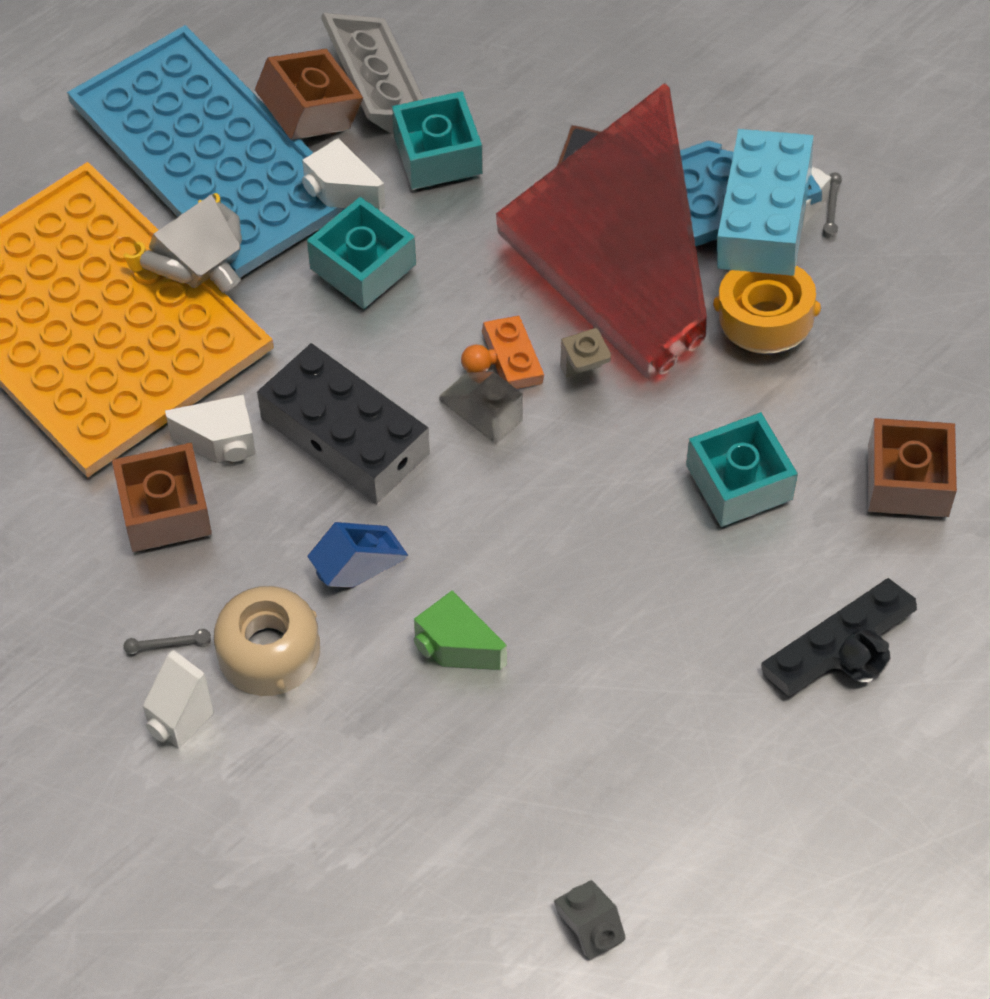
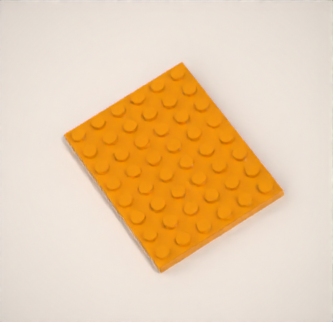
[0,162,274,478]

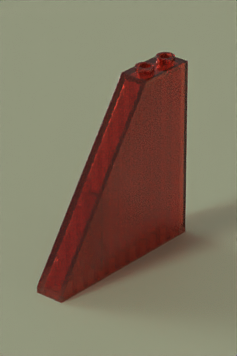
[496,83,707,381]

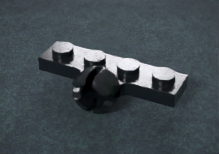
[761,578,917,697]

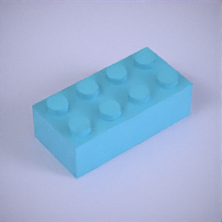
[717,129,814,276]

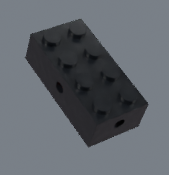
[257,343,430,504]

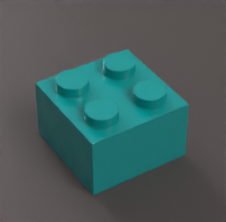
[392,91,483,189]
[307,197,416,309]
[686,412,798,527]

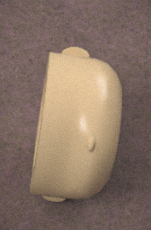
[214,586,320,696]

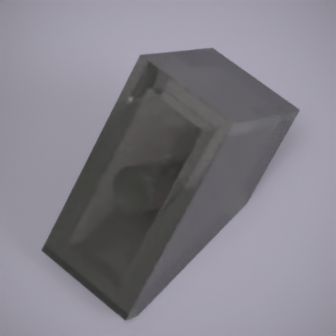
[439,372,523,444]

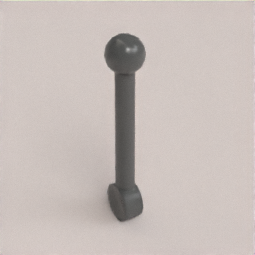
[822,172,842,238]
[123,629,211,654]

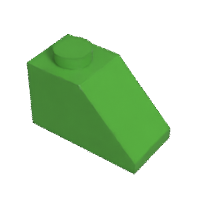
[413,590,507,670]

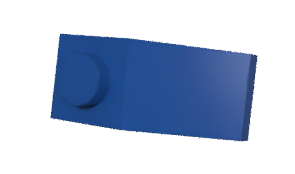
[307,522,408,587]

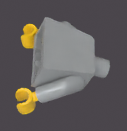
[124,193,242,294]

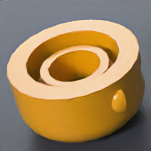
[713,265,821,354]

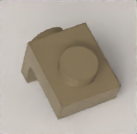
[560,328,611,378]

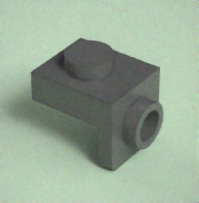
[554,880,626,959]

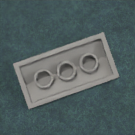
[321,13,423,134]

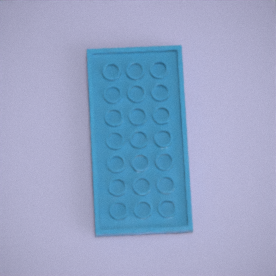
[67,25,345,278]

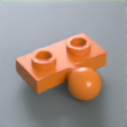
[461,315,544,391]

